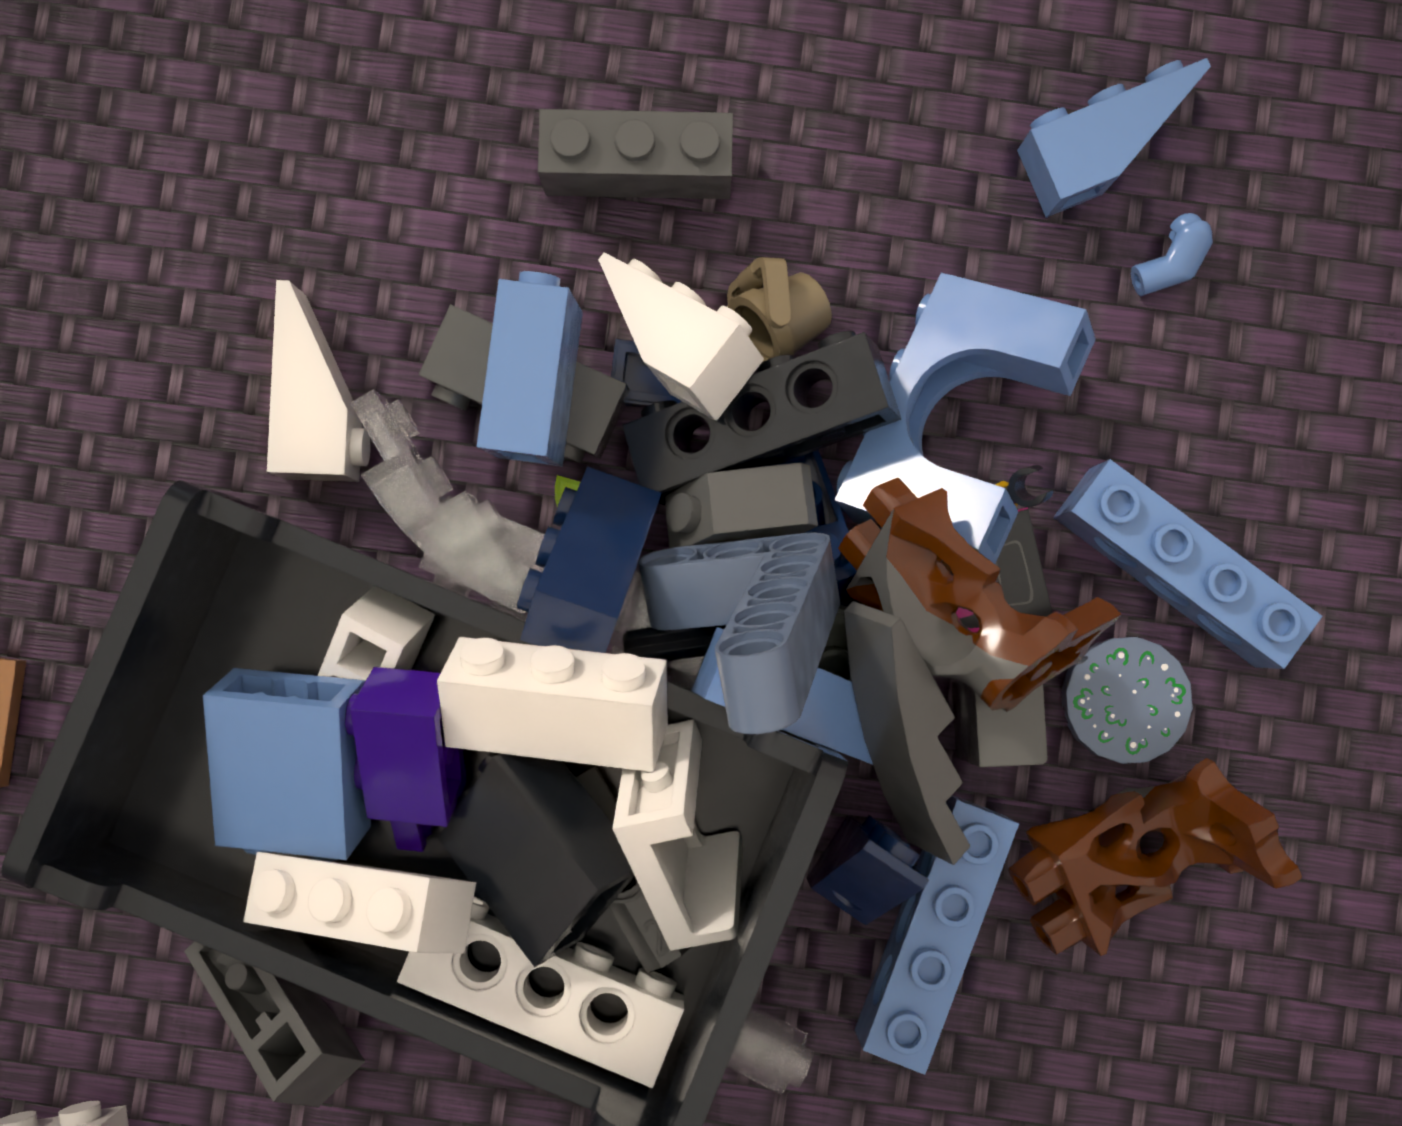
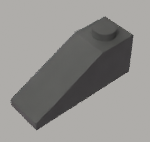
[184,941,365,1108]

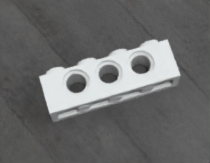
[397,897,684,1088]

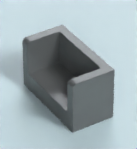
[952,681,1048,767]

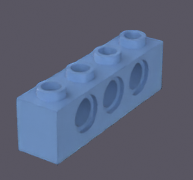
[1053,459,1323,669]
[855,795,1019,1075]

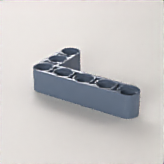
[638,532,840,734]

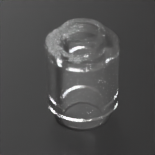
[727,1006,814,1095]

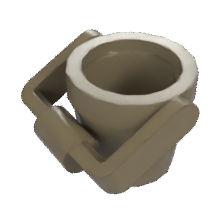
[727,257,832,362]

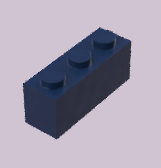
[516,467,661,653]

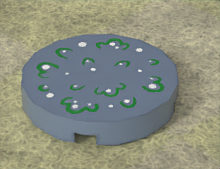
[1061,637,1193,764]

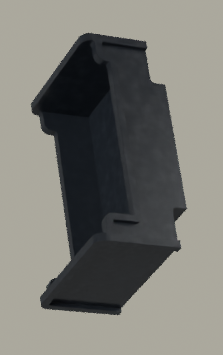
[1,480,848,1126]

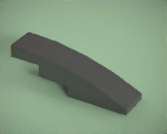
[844,601,970,865]

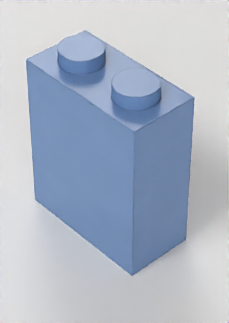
[477,271,583,467]
[203,668,371,861]

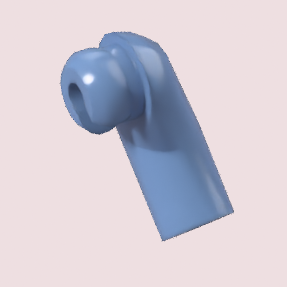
[1131,213,1213,296]

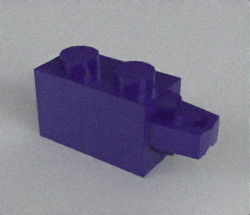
[345,667,466,852]

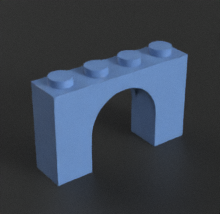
[835,273,1096,564]

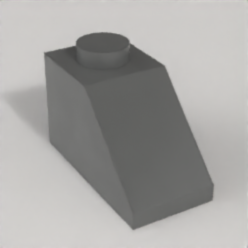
[664,463,818,548]

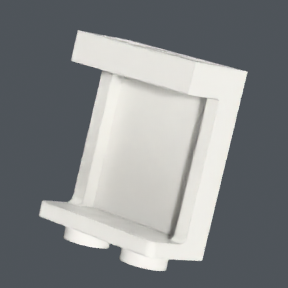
[612,719,743,951]

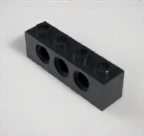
[622,331,901,505]

